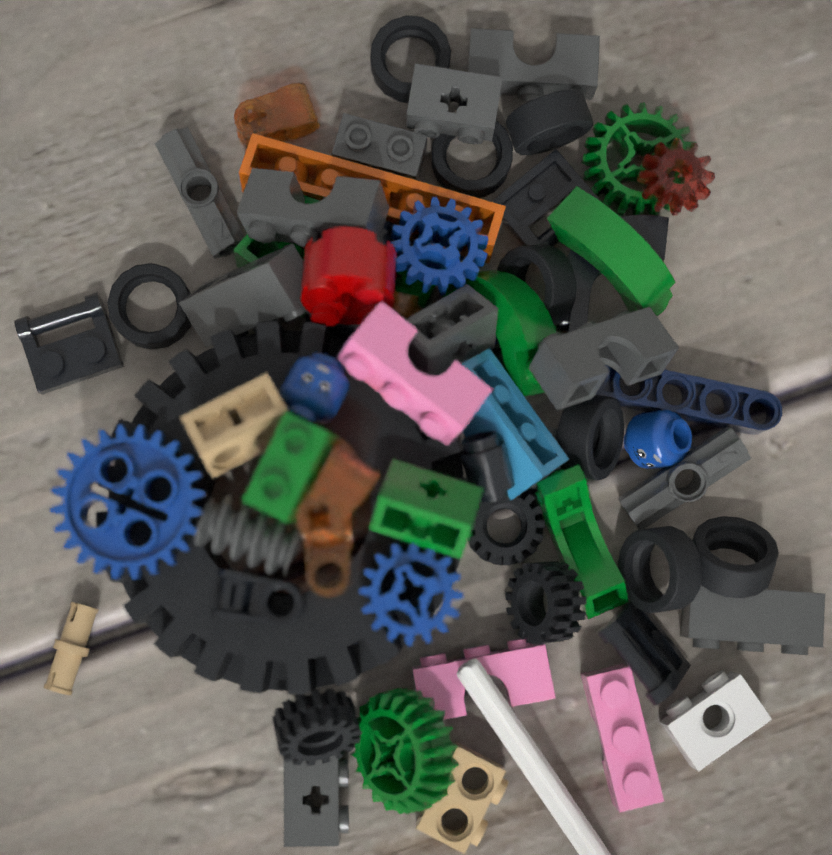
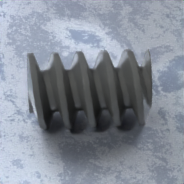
[194,493,303,577]

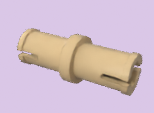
[43,601,99,696]

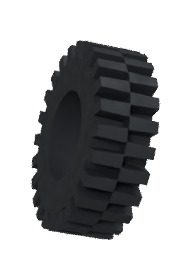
[96,321,468,695]

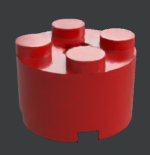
[301,227,397,327]

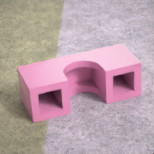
[337,301,493,446]
[412,638,556,720]
[581,663,664,812]

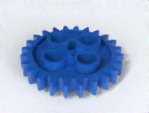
[50,425,208,579]

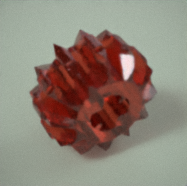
[638,138,715,216]

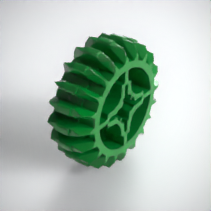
[581,102,699,217]
[350,687,459,814]

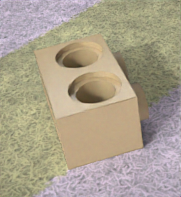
[181,373,289,478]
[416,742,509,854]

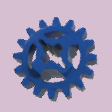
[391,197,488,295]
[359,543,464,646]

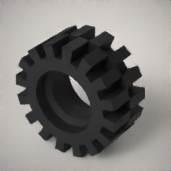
[468,492,545,566]
[505,561,587,644]
[272,688,361,766]

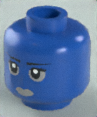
[279,353,349,424]
[624,409,692,469]

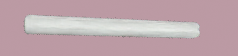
[457,658,611,855]

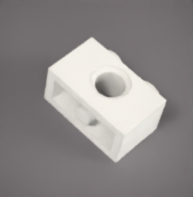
[660,670,772,771]

